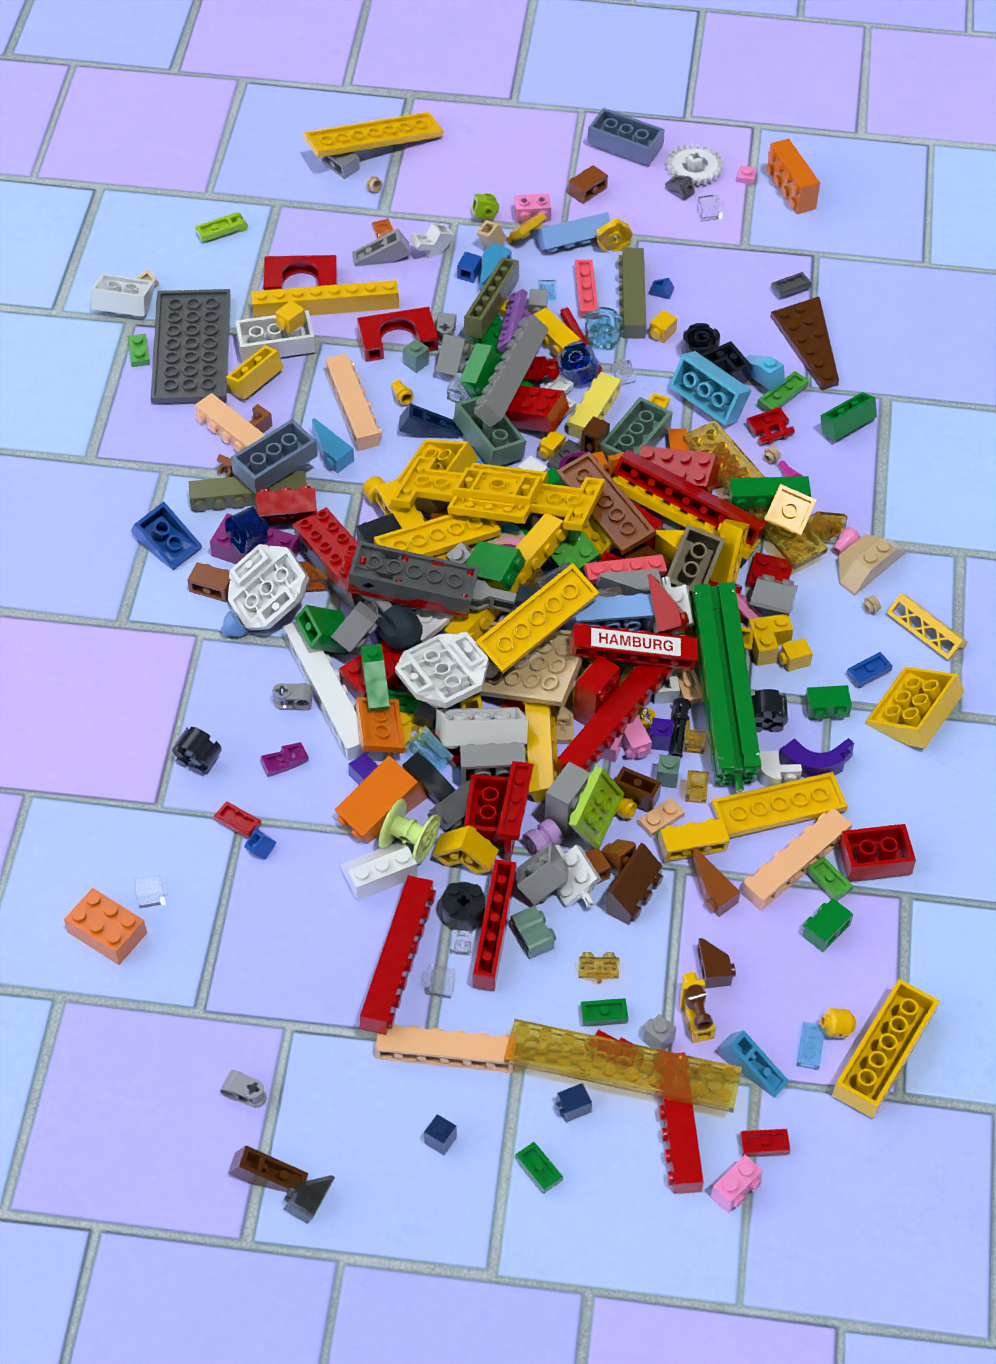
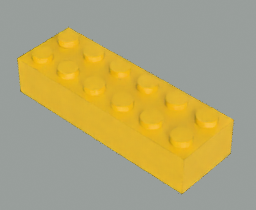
[832,979,940,1119]

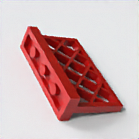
[497,761,534,861]

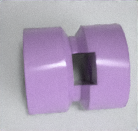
[522,819,563,855]

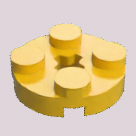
[596,218,633,252]

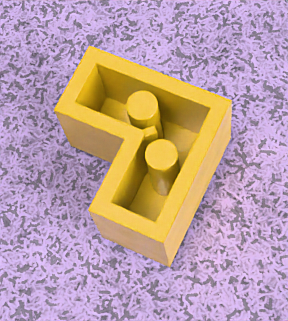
[747,614,793,666]
[432,826,499,875]

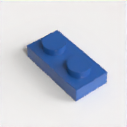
[846,652,893,687]

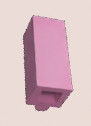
[622,715,652,760]

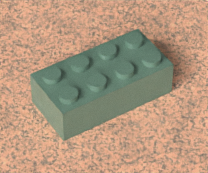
[453,395,527,466]
[599,397,672,463]

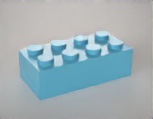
[669,351,752,426]

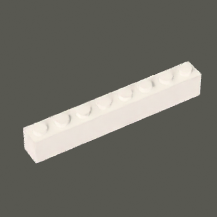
[283,622,371,761]

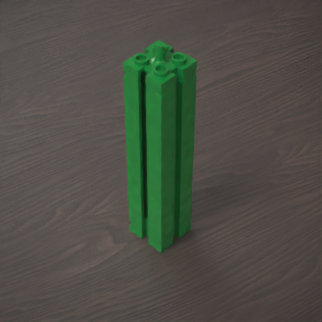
[691,582,762,793]

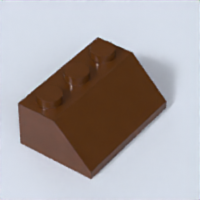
[606,843,664,925]

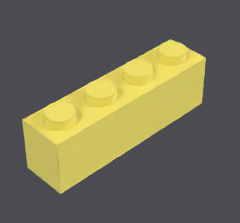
[567,372,621,439]

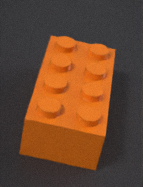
[766,138,820,214]

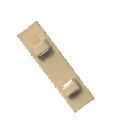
[555,686,573,744]

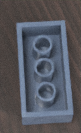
[587,107,665,166]
[231,419,318,494]

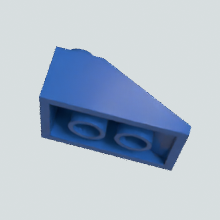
[131,501,202,570]

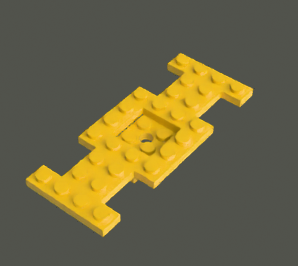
[391,456,605,532]

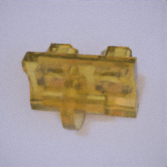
[578,952,620,984]

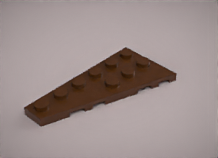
[770,296,839,391]

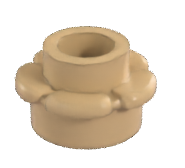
[366,176,382,193]
[764,446,781,464]
[863,595,881,615]

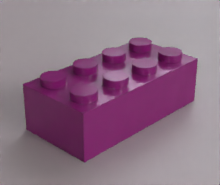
[209,513,300,564]

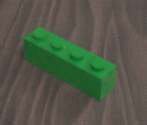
[729,476,811,509]

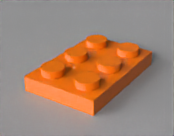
[356,697,405,753]

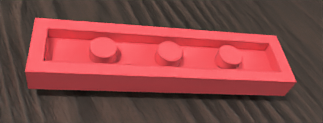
[574,259,599,316]
[584,555,667,584]

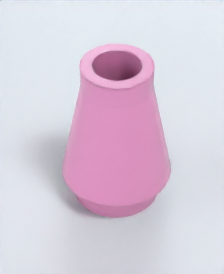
[832,527,860,555]

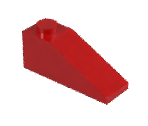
[647,574,689,635]

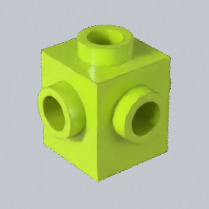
[471,193,500,220]

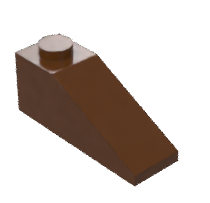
[228,1145,308,1196]

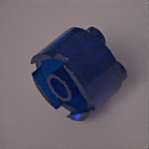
[557,342,599,386]
[225,506,269,554]

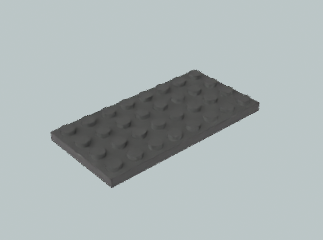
[151,289,231,403]

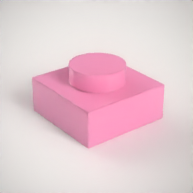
[736,165,757,185]

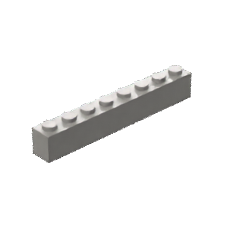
[474,314,549,427]

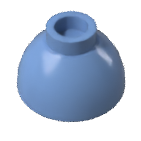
[220,611,248,638]

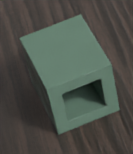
[403,339,429,373]
[656,754,681,789]

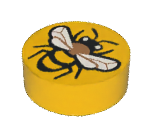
[638,707,656,729]

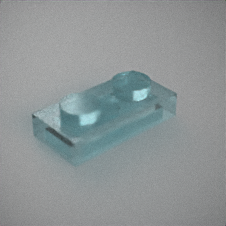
[796,1022,825,1070]

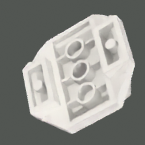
[228,544,309,630]
[395,632,489,709]

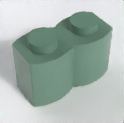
[510,906,556,959]

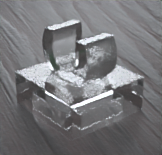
[450,930,475,956]

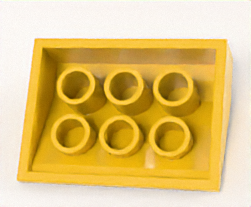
[397,439,478,513]
[865,666,965,749]

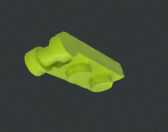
[195,212,248,242]

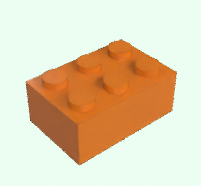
[64,887,147,965]

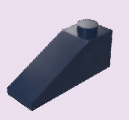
[399,403,460,439]

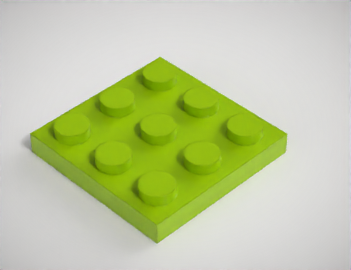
[569,765,625,849]

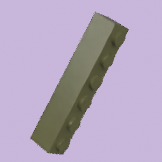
[618,248,646,339]
[464,257,519,338]
[188,471,306,511]

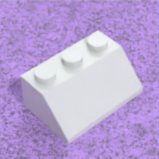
[90,274,154,317]
[340,841,417,901]

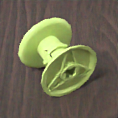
[379,799,441,865]

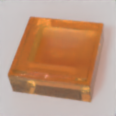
[372,218,394,238]

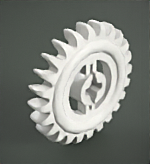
[667,142,723,186]

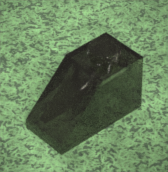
[283,1175,335,1224]

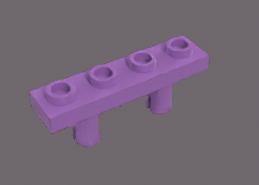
[497,289,532,352]

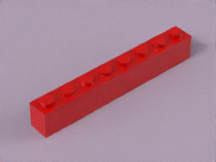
[613,450,767,546]
[556,664,674,773]
[360,875,436,1035]

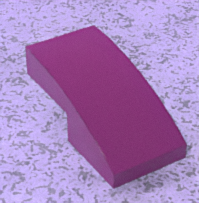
[260,742,309,777]

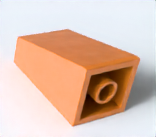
[334,756,427,844]

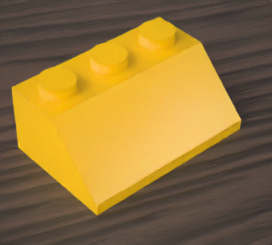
[710,519,750,583]

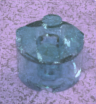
[584,307,622,350]

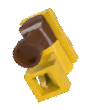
[679,972,716,1043]

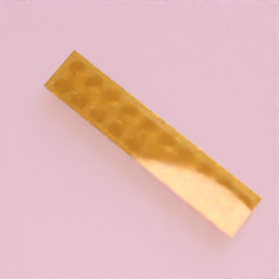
[683,420,828,569]
[504,1019,742,1113]

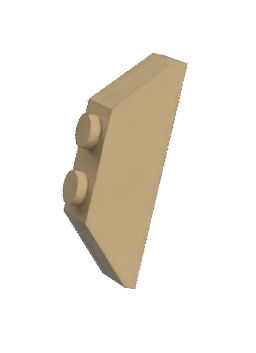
[839,534,907,596]

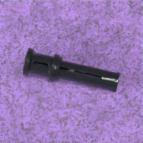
[669,698,691,758]

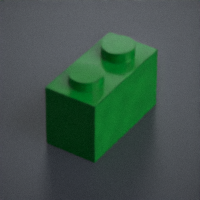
[804,685,852,720]
[802,898,853,953]

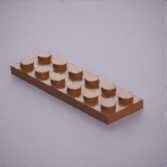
[557,452,656,555]

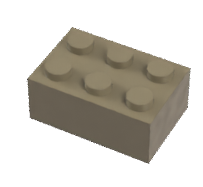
[666,524,725,594]

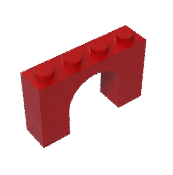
[263,255,337,290]
[357,306,438,362]

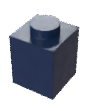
[554,1083,592,1123]
[424,1114,457,1156]

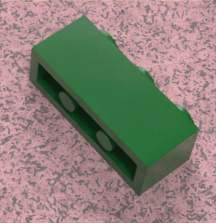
[820,392,877,441]

